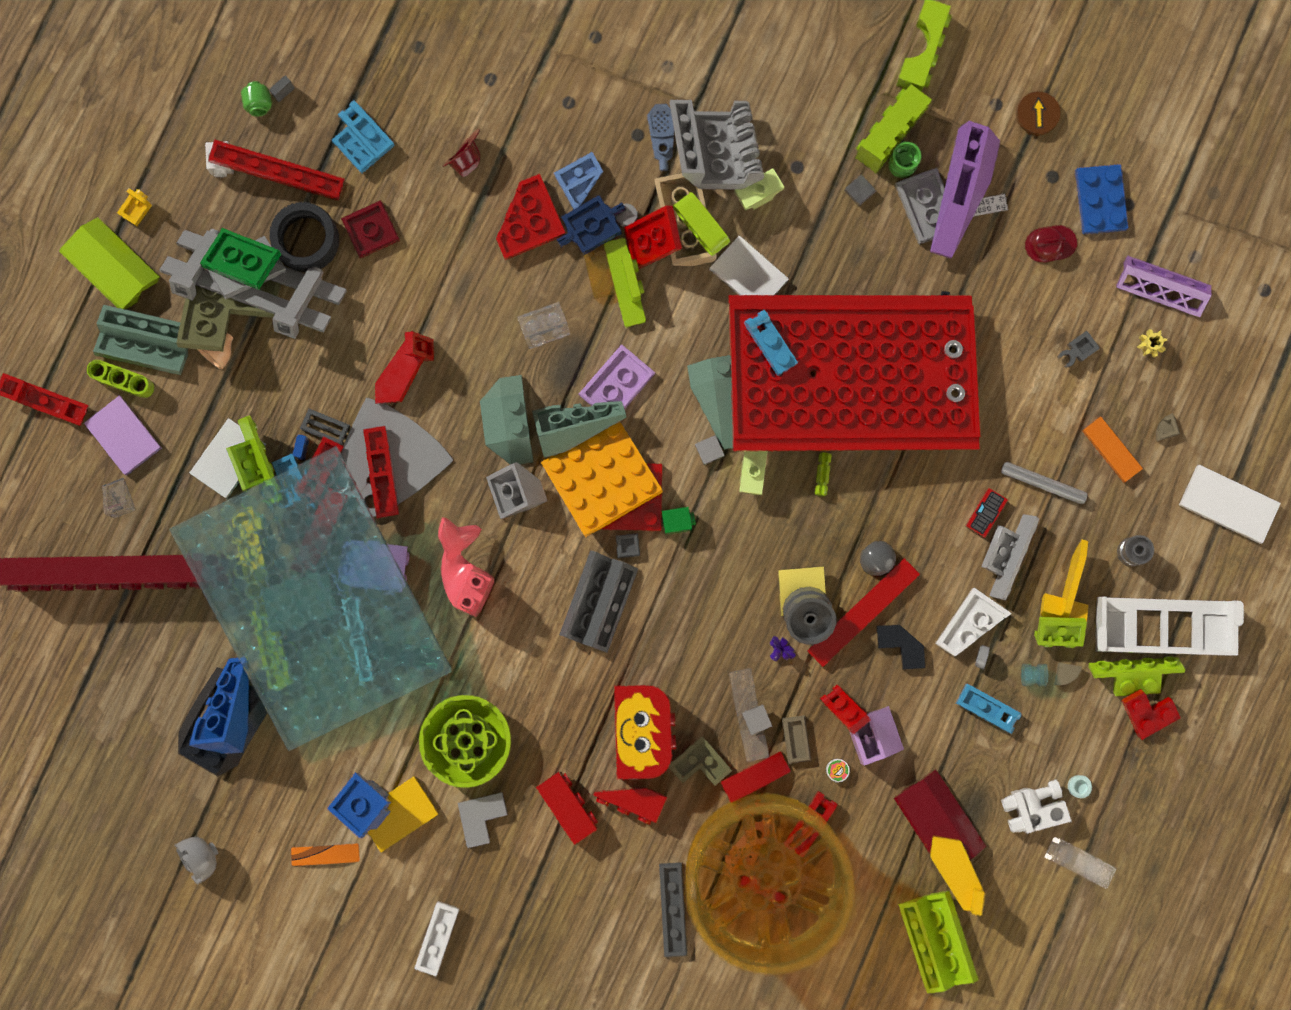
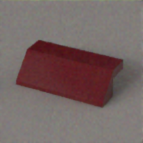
[894,769,986,860]

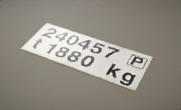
[974,194,1008,216]

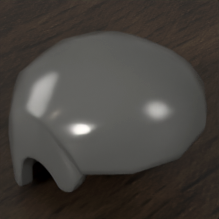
[860,541,896,576]

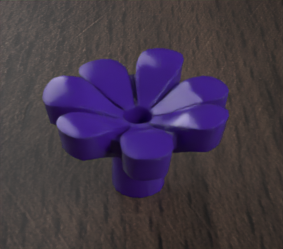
[770,636,796,661]

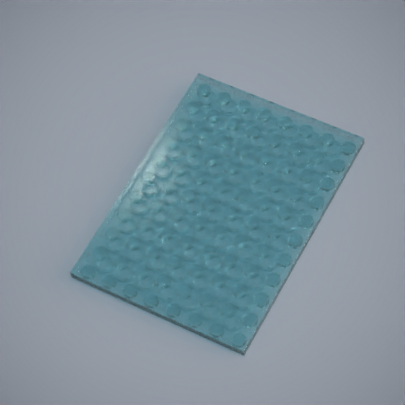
[169,447,452,751]

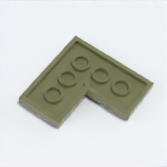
[176,269,281,352]

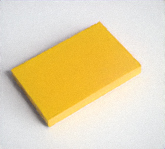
[368,776,439,853]

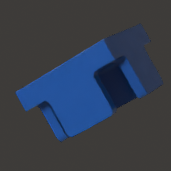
[327,773,391,838]

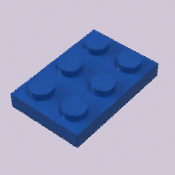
[1075,164,1128,234]

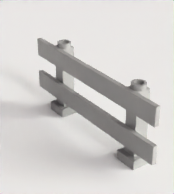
[160,229,346,339]

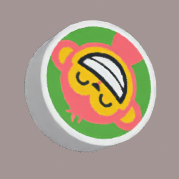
[826,759,849,782]

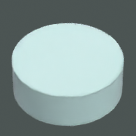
[1068,775,1092,798]

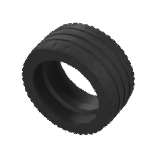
[269,202,339,273]

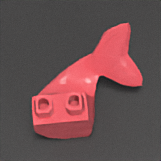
[438,517,494,617]

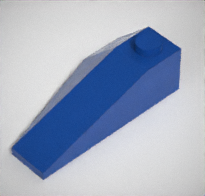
[189,657,249,754]

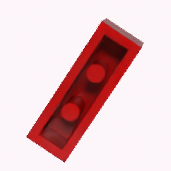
[536,771,598,845]

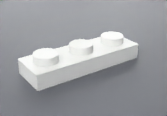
[414,901,460,976]

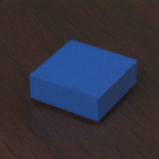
[293,434,310,461]

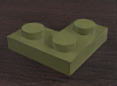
[669,736,732,785]

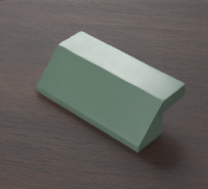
[93,305,188,375]

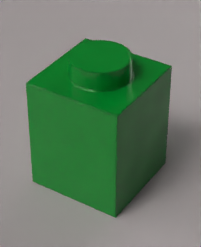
[662,507,696,535]

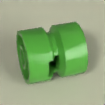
[888,142,921,178]

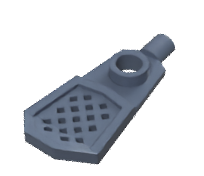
[647,104,674,171]

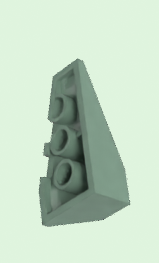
[687,355,733,450]
[532,401,627,457]

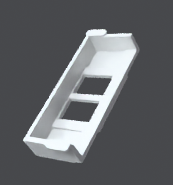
[1096,597,1244,656]

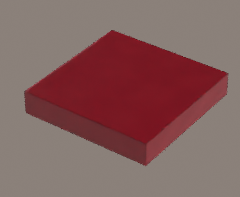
[341,200,400,259]

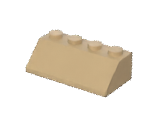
[654,173,717,266]

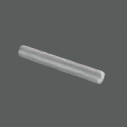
[1001,462,1087,504]

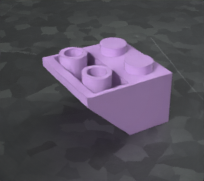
[849,706,904,765]

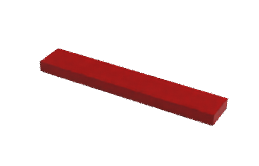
[208,139,345,201]
[807,558,920,667]

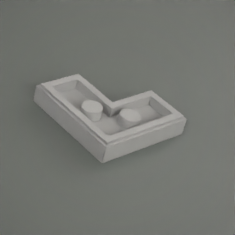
[458,792,507,848]

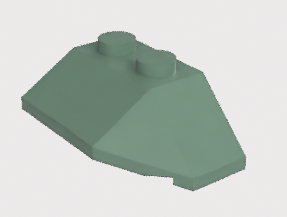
[480,375,534,465]

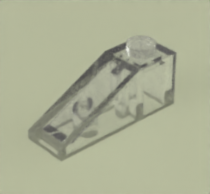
[1044,837,1117,889]

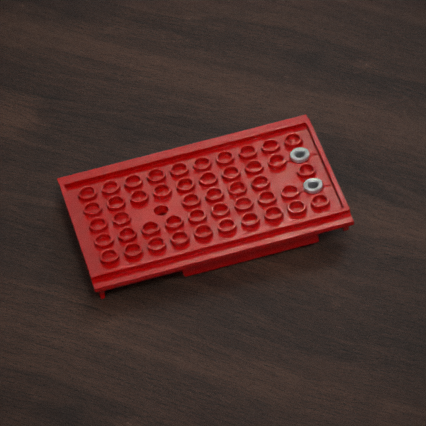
[728,295,980,451]

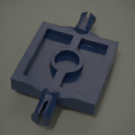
[557,195,626,255]

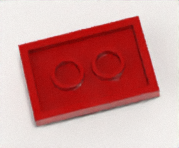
[624,205,682,270]

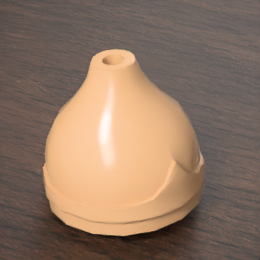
[197,333,233,369]

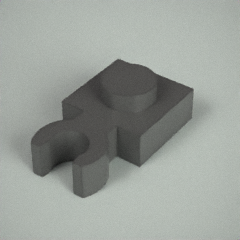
[1057,331,1100,368]

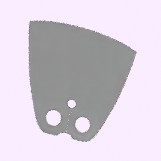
[333,398,453,517]

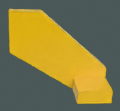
[1040,539,1088,622]
[930,836,985,916]

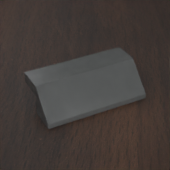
[559,550,638,653]

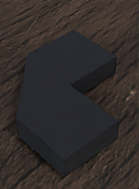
[876,624,926,670]

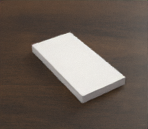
[1179,465,1281,544]

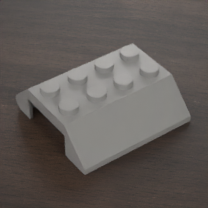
[669,100,764,189]

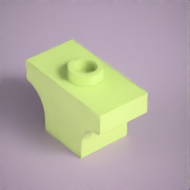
[734,169,784,211]
[739,451,768,495]

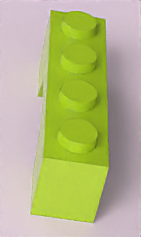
[896,0,952,92]

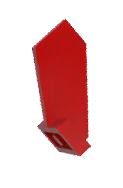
[375,331,434,404]

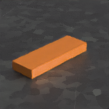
[1082,416,1143,483]

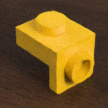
[117,188,152,227]

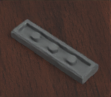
[659,862,687,957]

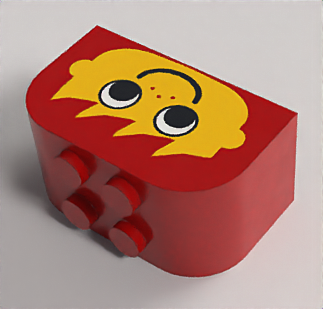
[614,685,676,779]

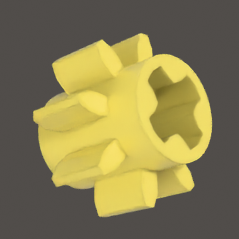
[1137,329,1167,358]

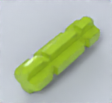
[815,452,832,496]

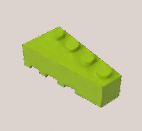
[856,84,932,173]

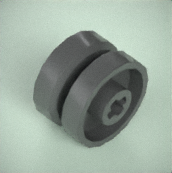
[783,587,836,645]

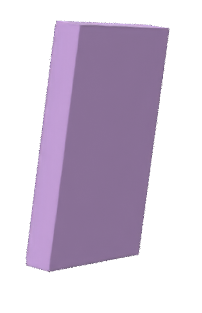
[578,344,655,409]
[84,396,162,476]

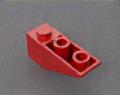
[593,787,667,825]

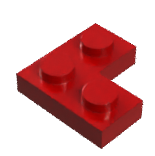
[1121,689,1181,740]

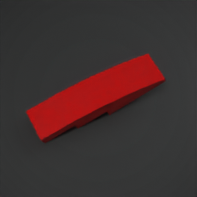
[363,426,399,518]

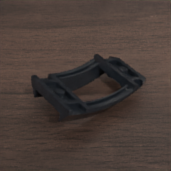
[178,667,276,777]

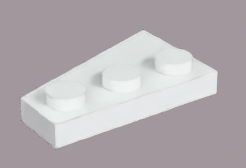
[935,588,1012,656]

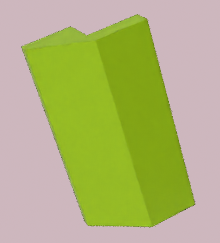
[59,217,160,310]
[899,890,978,994]

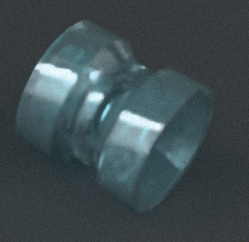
[1021,664,1048,686]

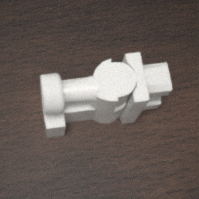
[1001,780,1071,833]

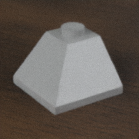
[486,462,547,519]

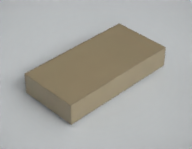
[782,715,811,764]

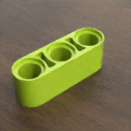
[673,192,730,256]
[87,360,154,398]

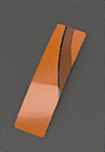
[291,843,359,866]

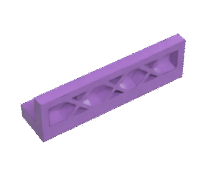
[1116,256,1212,317]

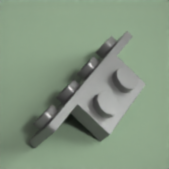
[981,514,1039,600]

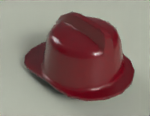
[442,129,480,177]
[1025,225,1077,262]

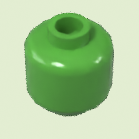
[241,81,272,117]

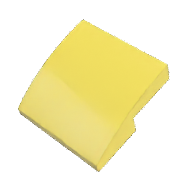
[778,567,826,616]

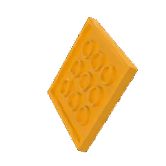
[541,421,663,538]

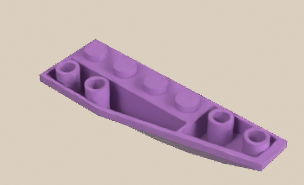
[930,121,1000,258]

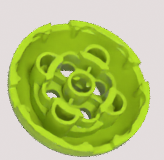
[419,695,511,788]

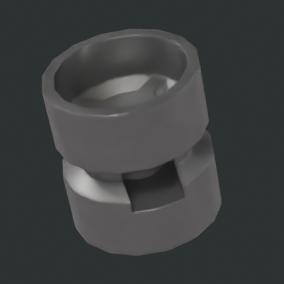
[1117,535,1154,567]

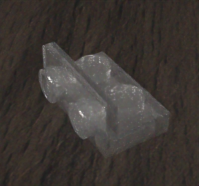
[517,302,570,349]

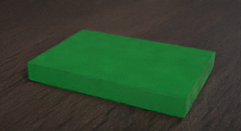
[200,228,281,290]

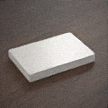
[710,236,789,295]
[189,418,266,499]

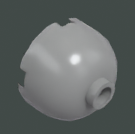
[175,837,218,885]

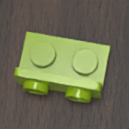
[1034,617,1087,648]

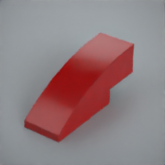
[720,751,791,803]

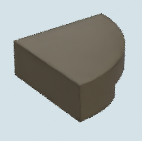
[1156,413,1180,442]
[1054,663,1082,685]

